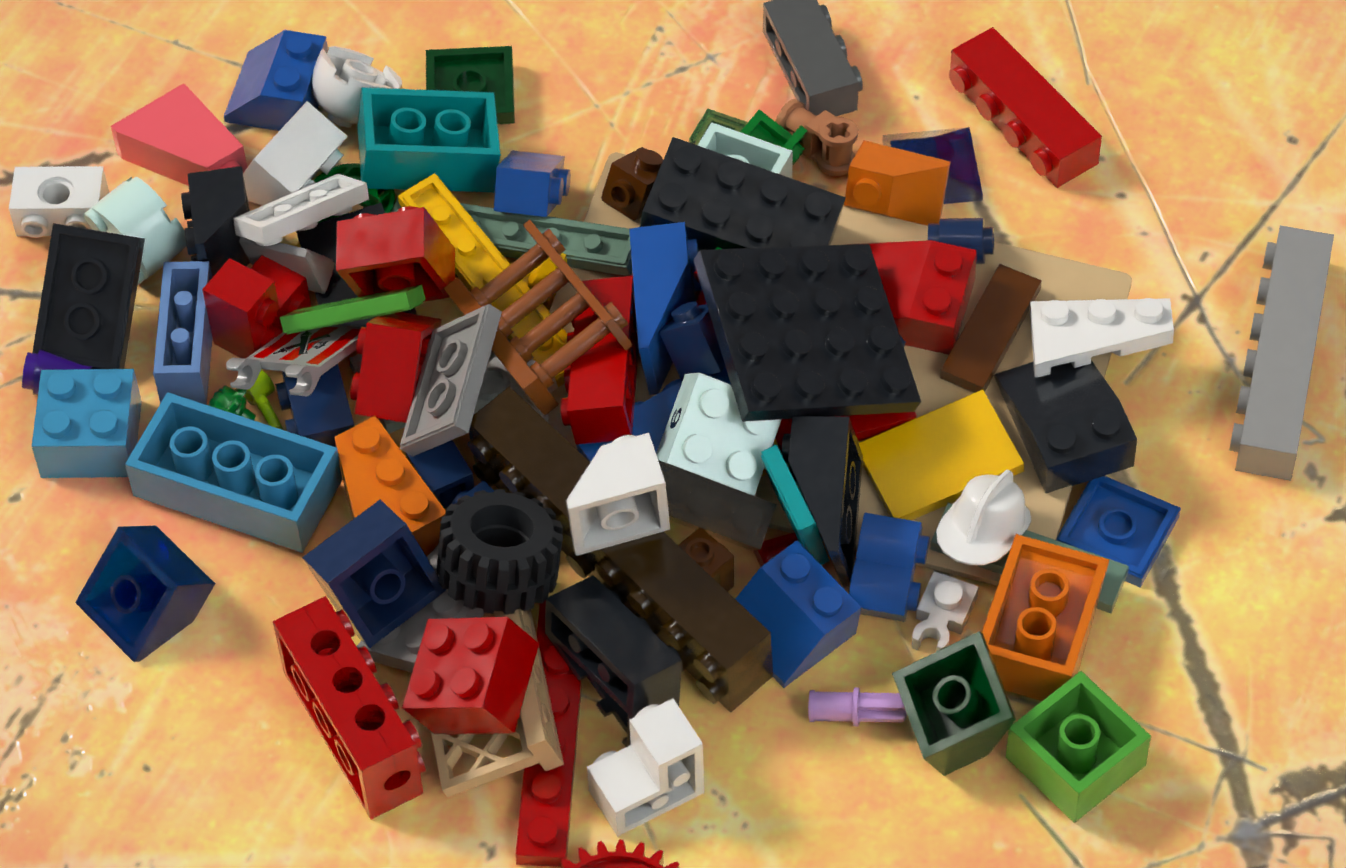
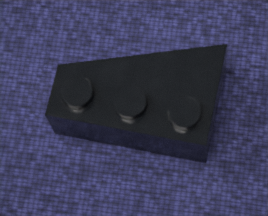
[545,575,683,747]

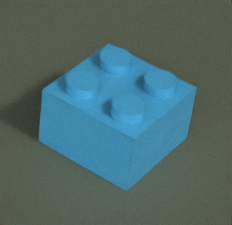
[32,369,142,478]

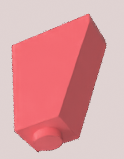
[111,83,247,186]

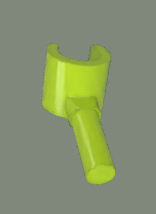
[245,370,283,429]

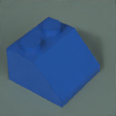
[223,30,328,131]
[735,540,862,688]

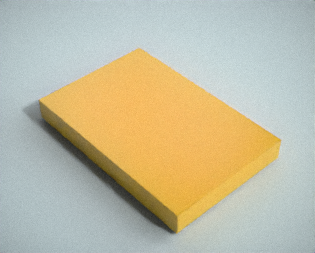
[859,390,1025,520]

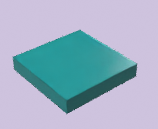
[761,445,830,565]

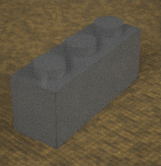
[763,0,863,116]

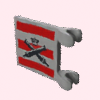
[226,325,361,397]

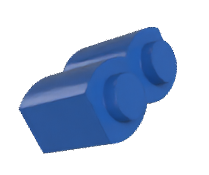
[849,512,930,622]

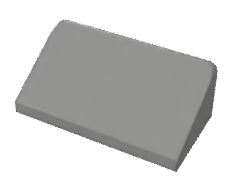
[239,237,335,294]

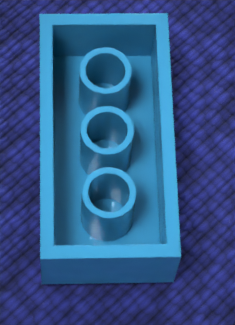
[125,392,343,553]

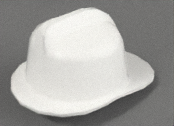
[936,469,1031,565]

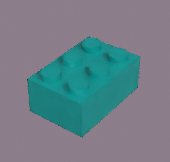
[357,87,501,193]

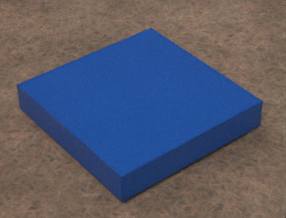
[1057,476,1181,588]

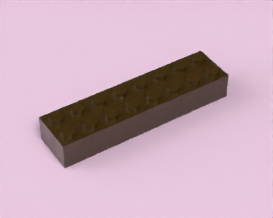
[468,386,773,713]

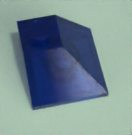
[882,127,983,204]

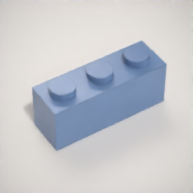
[153,261,213,405]

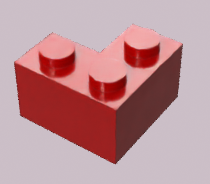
[202,255,311,359]
[350,312,442,423]

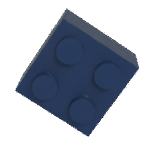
[302,499,447,649]

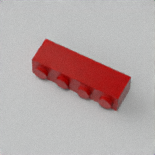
[949,27,1102,188]
[561,275,639,445]

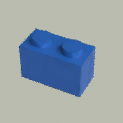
[494,150,571,217]

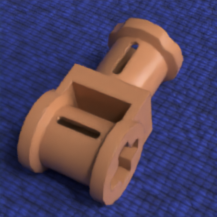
[775,99,858,176]

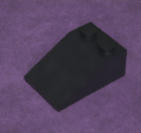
[994,360,1137,494]
[782,416,863,588]

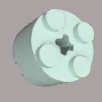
[83,176,187,285]

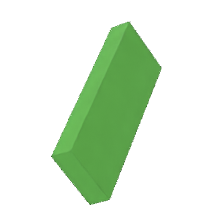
[280,284,426,334]

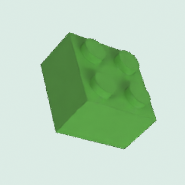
[1005,671,1151,823]

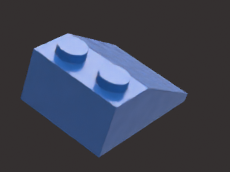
[629,222,701,395]

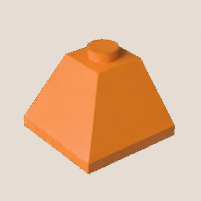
[844,140,951,226]

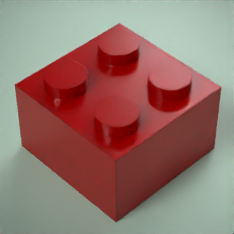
[336,206,455,302]
[402,617,539,734]

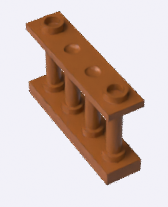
[443,220,633,416]

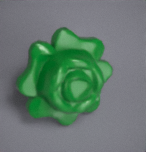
[208,385,256,420]

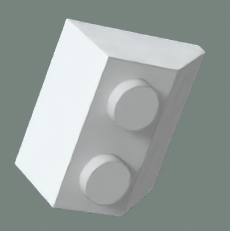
[243,101,348,205]
[566,433,670,556]

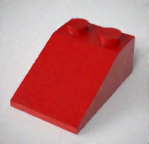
[847,240,977,355]

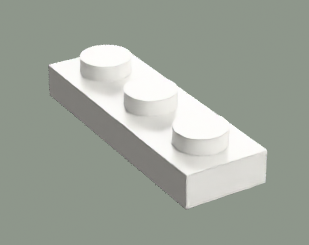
[233,174,369,246]

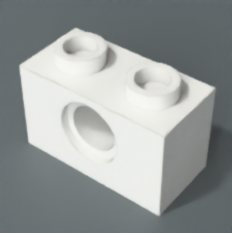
[9,166,110,238]

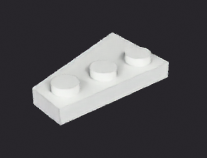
[1030,298,1174,378]

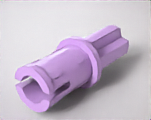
[808,687,907,727]

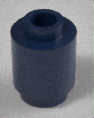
[928,218,994,264]

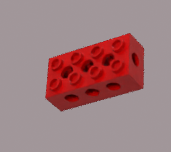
[273,596,426,820]

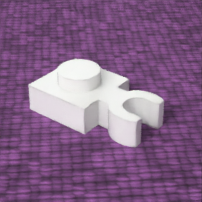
[912,571,979,652]

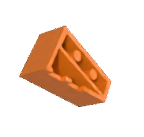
[334,416,446,557]

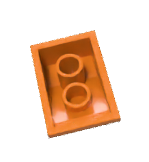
[982,534,1110,701]

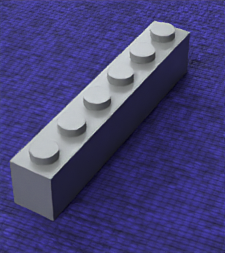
[1229,225,1334,481]

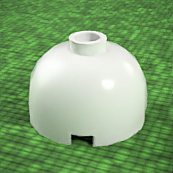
[312,46,402,127]

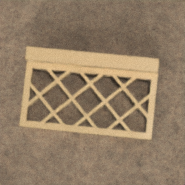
[431,609,564,797]

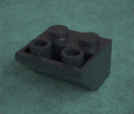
[181,166,251,277]

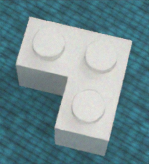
[587,698,704,837]

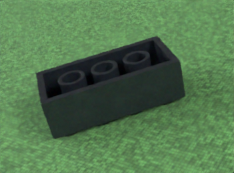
[640,137,846,251]

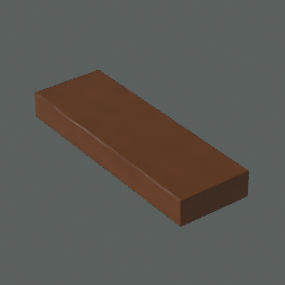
[940,264,1042,393]

